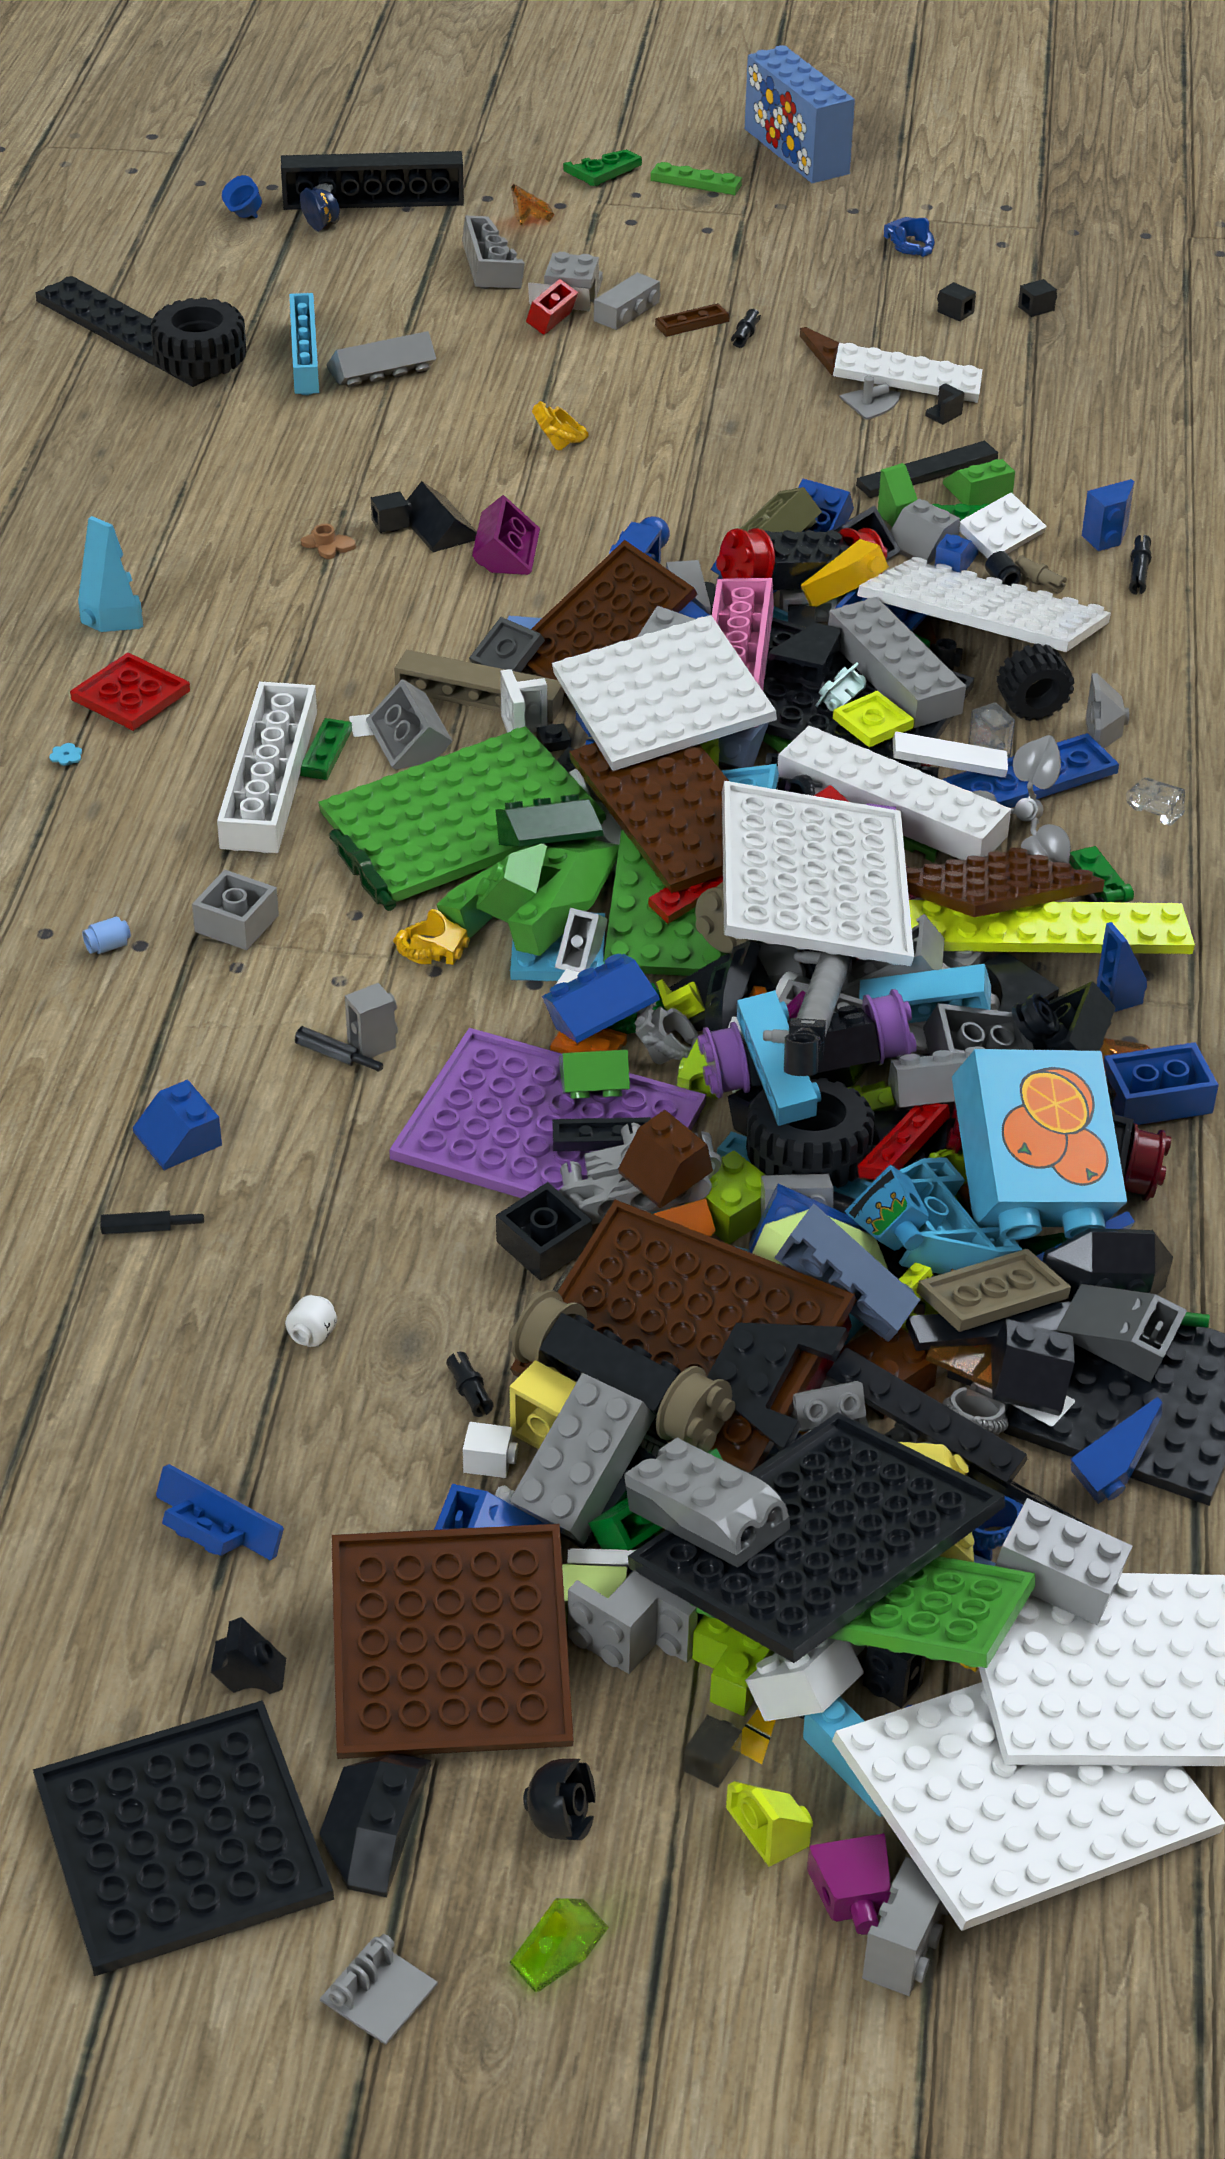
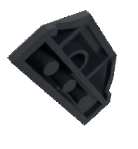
[1042,1228,1173,1298]
[320,1753,431,1898]

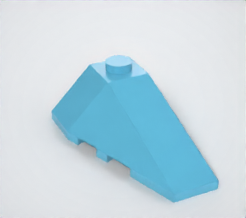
[78,516,143,632]

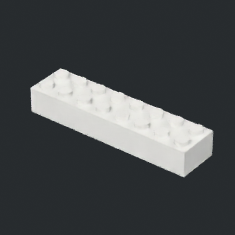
[217,681,317,853]
[777,726,1011,860]

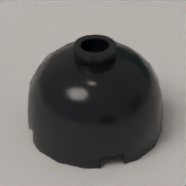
[523,1759,596,1840]

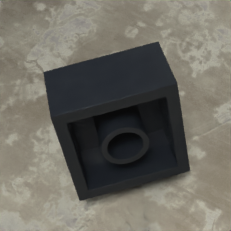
[496,1182,592,1281]

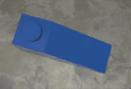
[1096,922,1147,1012]
[1070,1397,1162,1504]

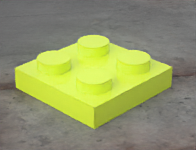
[833,691,914,747]

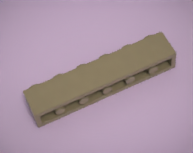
[394,649,564,723]

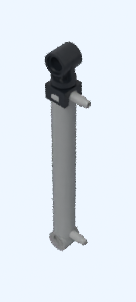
[763,951,853,1076]

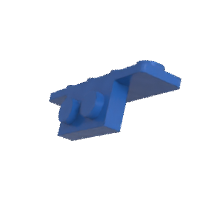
[156,1464,284,1560]

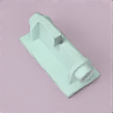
[815,662,866,711]

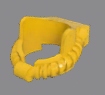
[532,401,589,450]
[393,909,470,965]

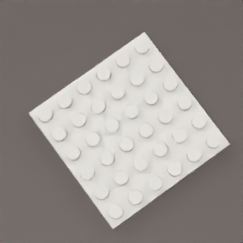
[552,615,777,771]

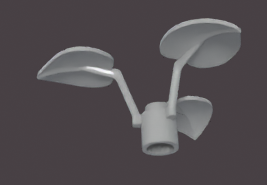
[972,735,1071,864]

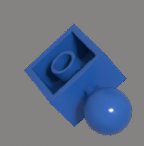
[609,516,670,564]

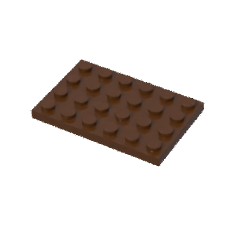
[525,540,698,700]
[906,848,1104,918]

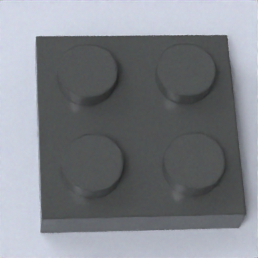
[469,617,545,672]

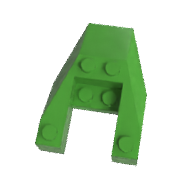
[436,838,619,956]

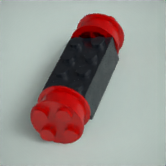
[716,528,887,590]

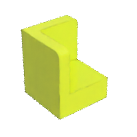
[656,979,705,1019]

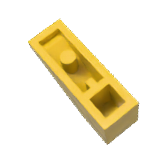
[801,539,889,607]

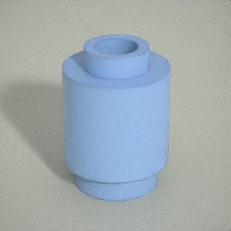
[82,916,131,954]

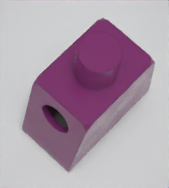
[807,1833,891,1935]

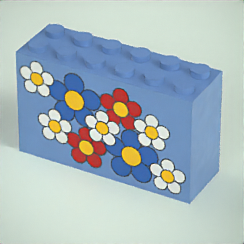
[744,45,855,183]

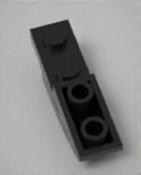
[705,940,761,1032]

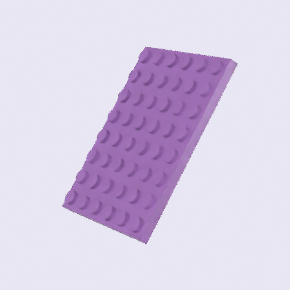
[389,1028,706,1198]

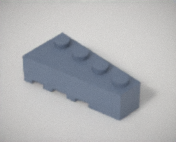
[774,1203,921,1342]

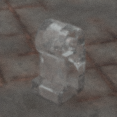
[1126,778,1185,826]

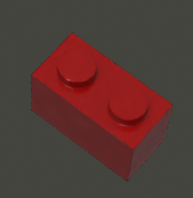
[526,279,578,335]

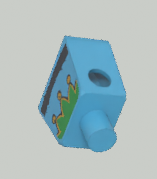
[845,1165,929,1251]

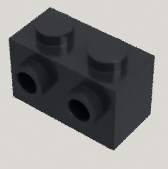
[862,1645,926,1708]

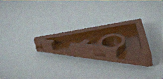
[800,327,840,377]

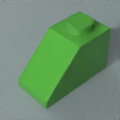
[878,463,917,527]

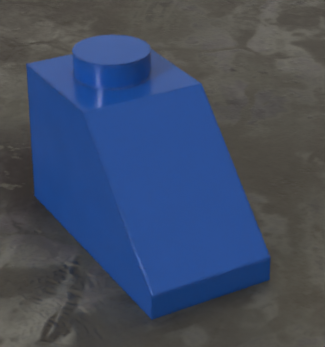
[935,534,978,573]

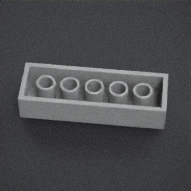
[828,597,966,728]

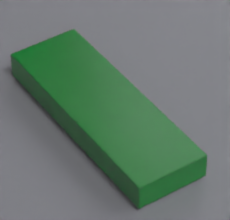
[300,718,352,780]

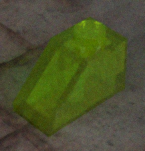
[509,1898,609,1992]

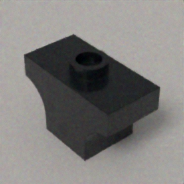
[211,1617,287,1694]

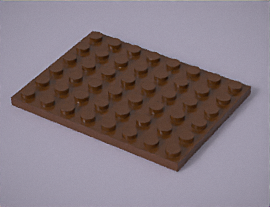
[510,1199,857,1473]

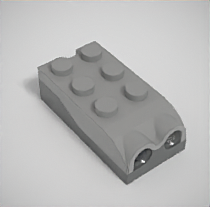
[624,1438,790,1567]

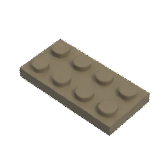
[917,1249,1071,1332]

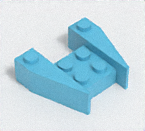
[899,1157,1022,1274]

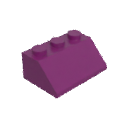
[472,495,540,575]

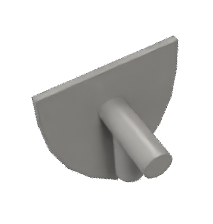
[839,376,901,420]

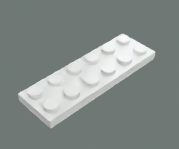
[833,343,983,403]

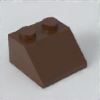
[618,1110,713,1209]

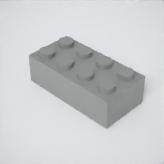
[509,1373,656,1545]

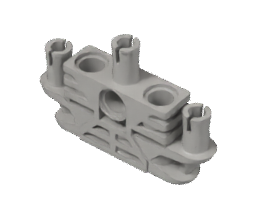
[559,1123,722,1224]

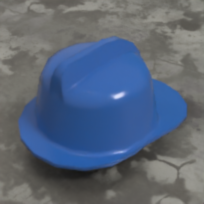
[221,175,262,218]

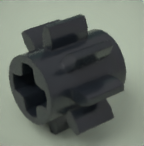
[930,638,963,671]

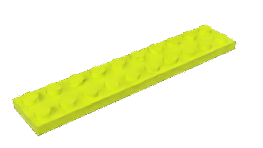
[909,900,1195,954]

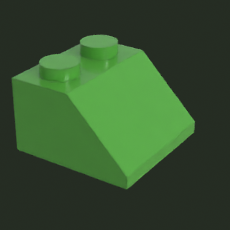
[943,459,1015,505]
[476,843,547,923]
[559,1050,630,1099]

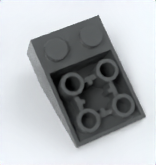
[1056,1284,1187,1383]

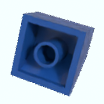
[1081,479,1135,551]
[133,1079,222,1170]

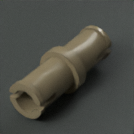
[1015,555,1067,593]

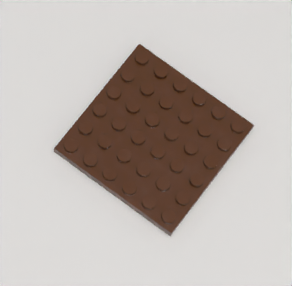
[332,1524,574,1759]

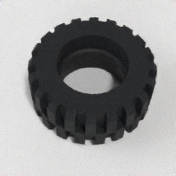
[151,297,246,379]
[746,1077,875,1188]

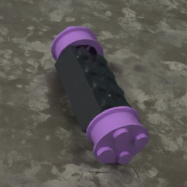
[697,989,917,1099]

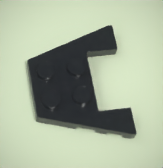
[707,1323,849,1451]

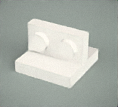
[501,669,547,733]

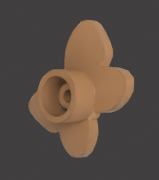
[301,524,356,559]

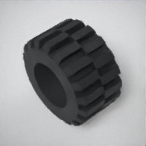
[997,644,1075,721]

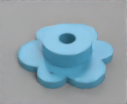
[49,743,82,765]

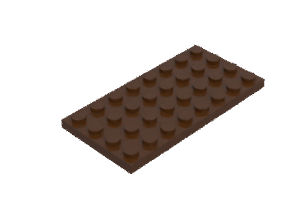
[569,742,729,893]

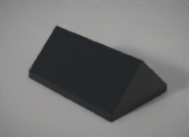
[406,481,477,552]

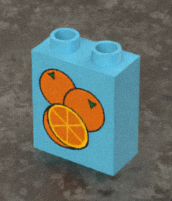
[952,1049,1127,1240]

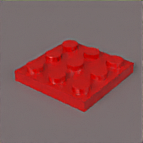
[70,652,190,731]

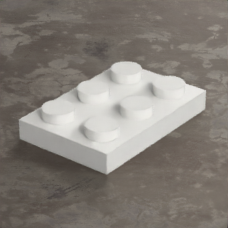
[959,493,1047,559]

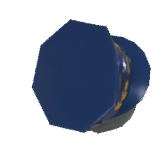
[300,183,340,232]

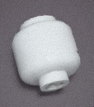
[285,1295,337,1347]

